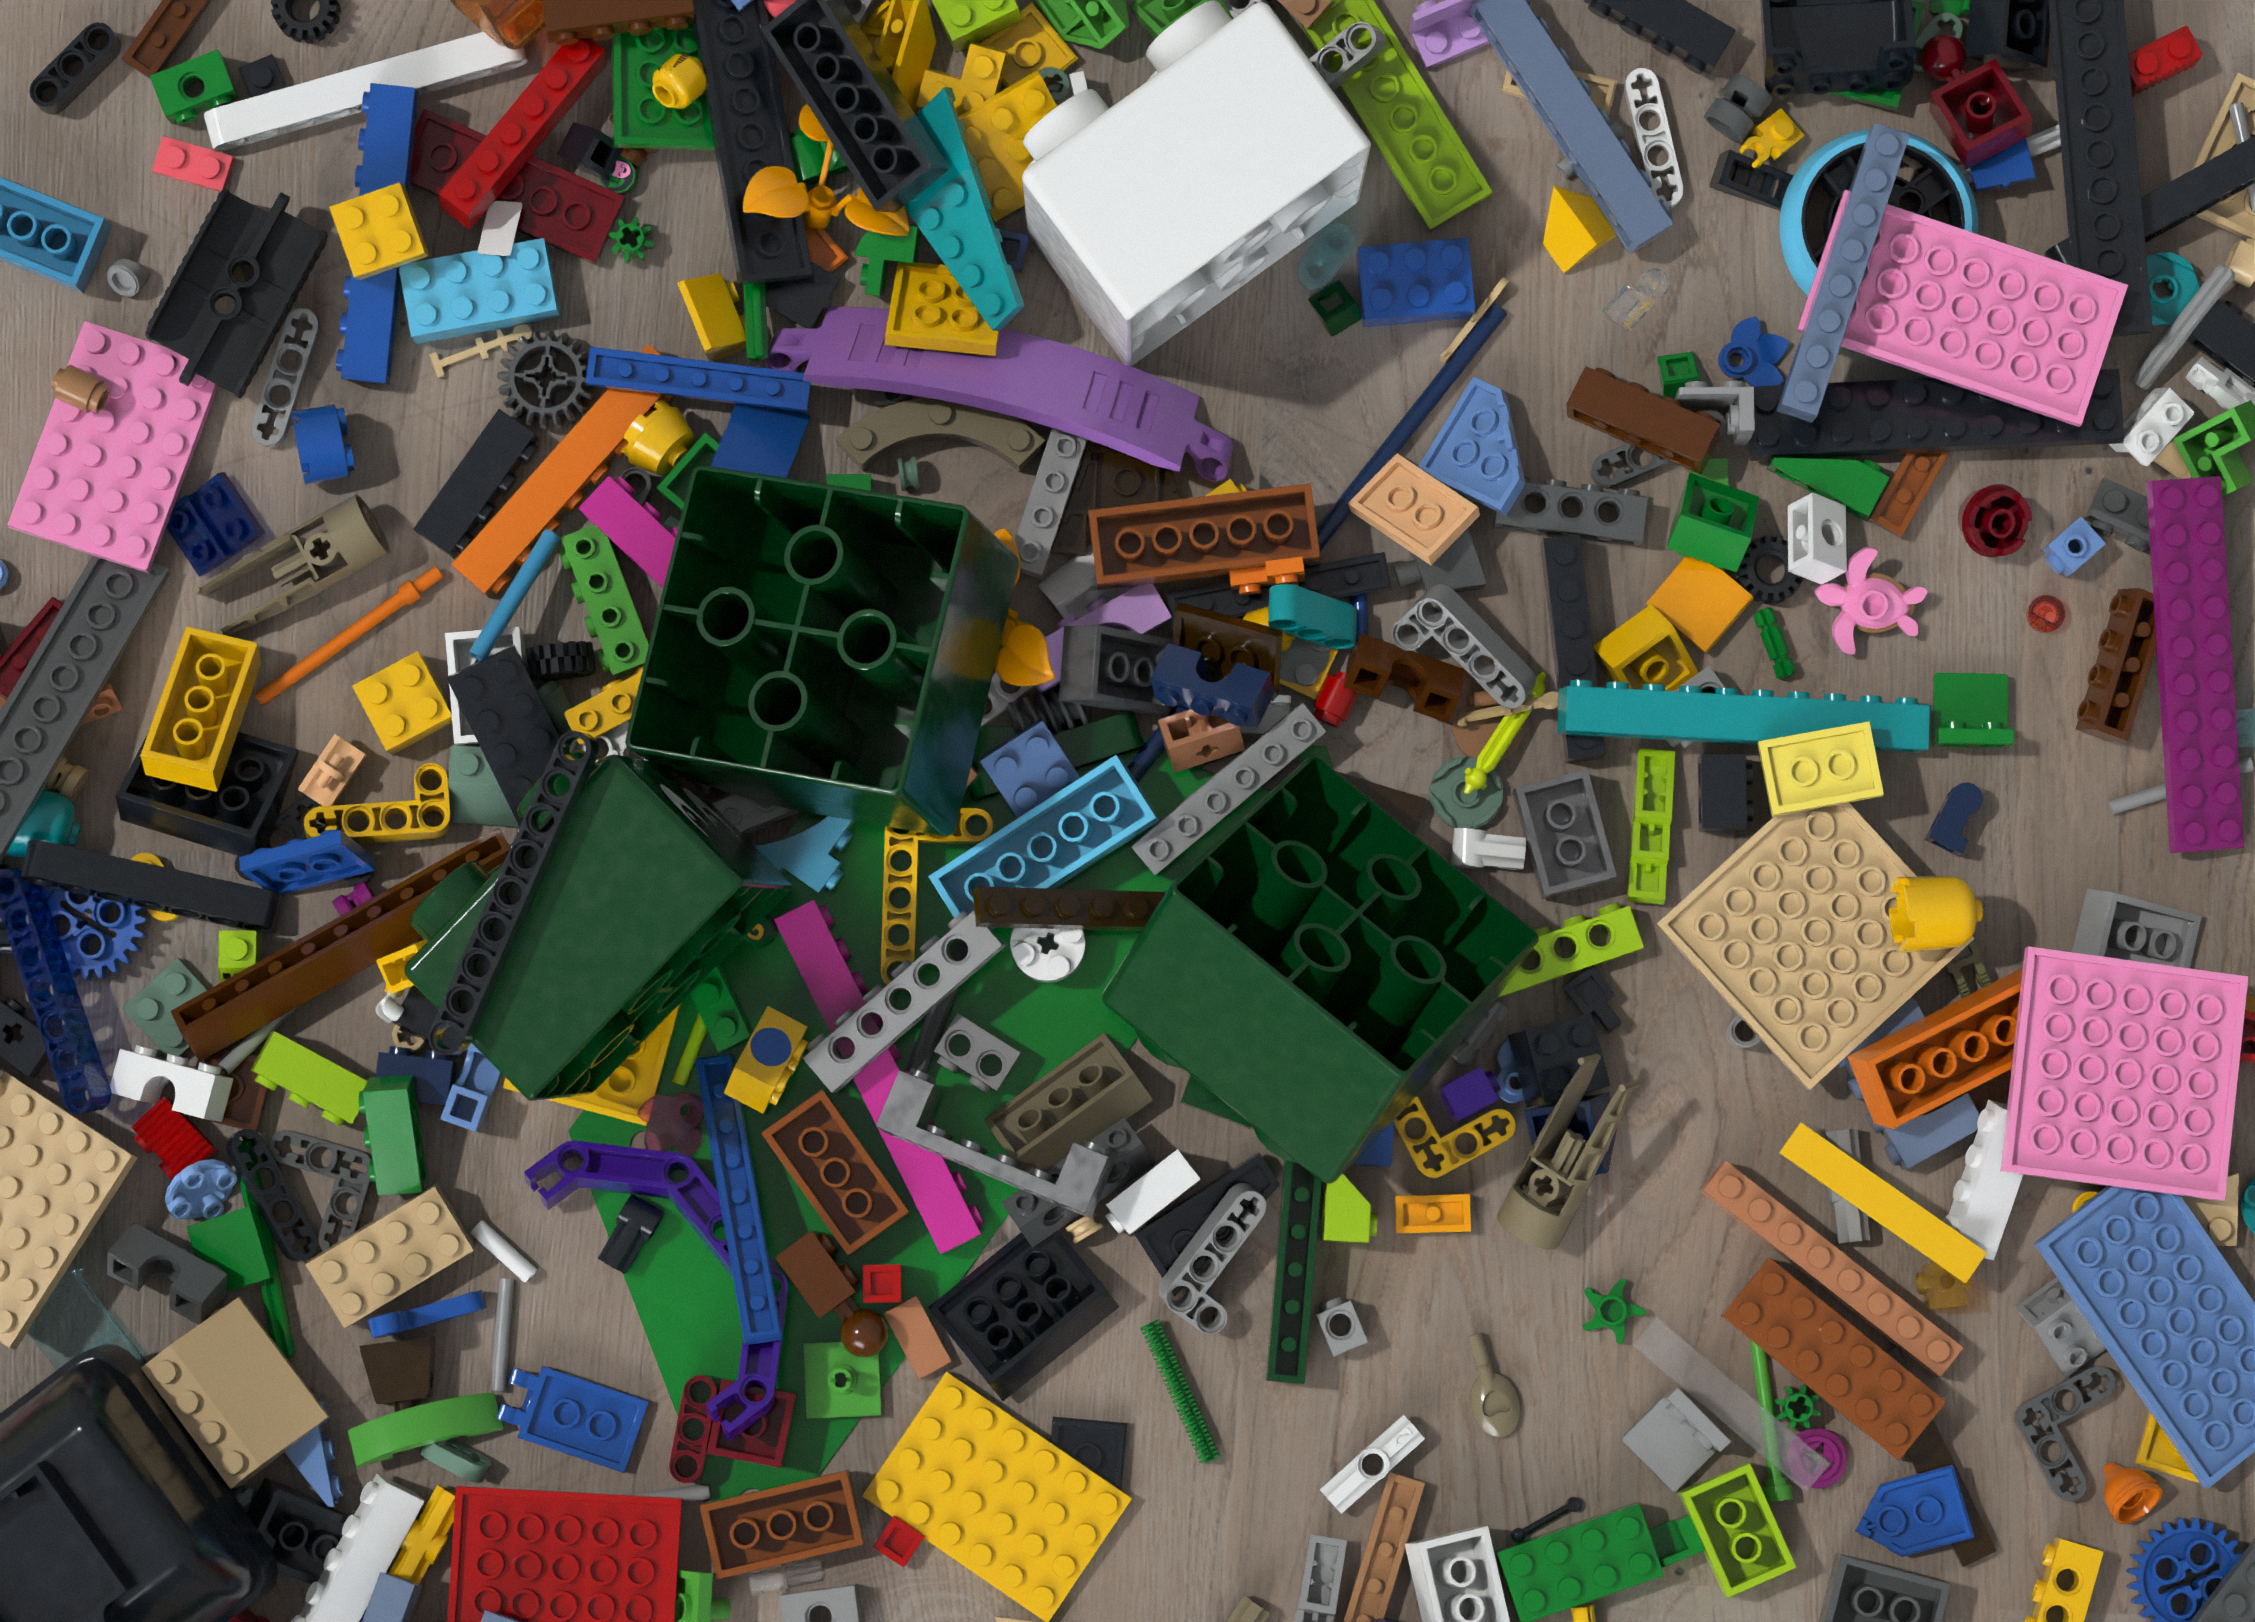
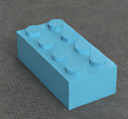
[399,238,561,344]

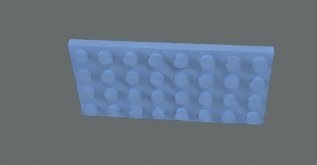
[2033,1186,2255,1488]

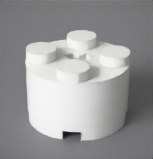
[1010,928,1085,983]

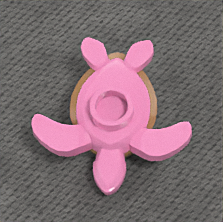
[1815,547,1927,655]

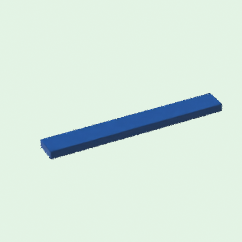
[695,1053,782,1345]

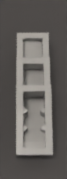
[1295,1534,1347,1622]

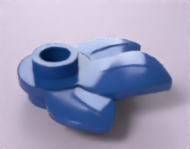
[1718,317,1789,387]

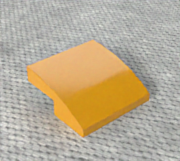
[1645,557,1754,655]

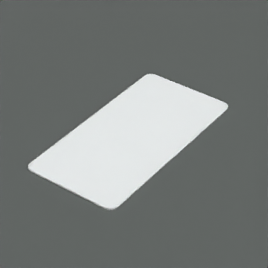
[477,201,522,256]

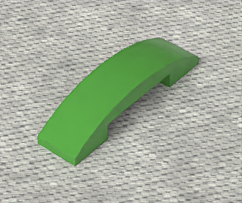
[348,1393,503,1467]

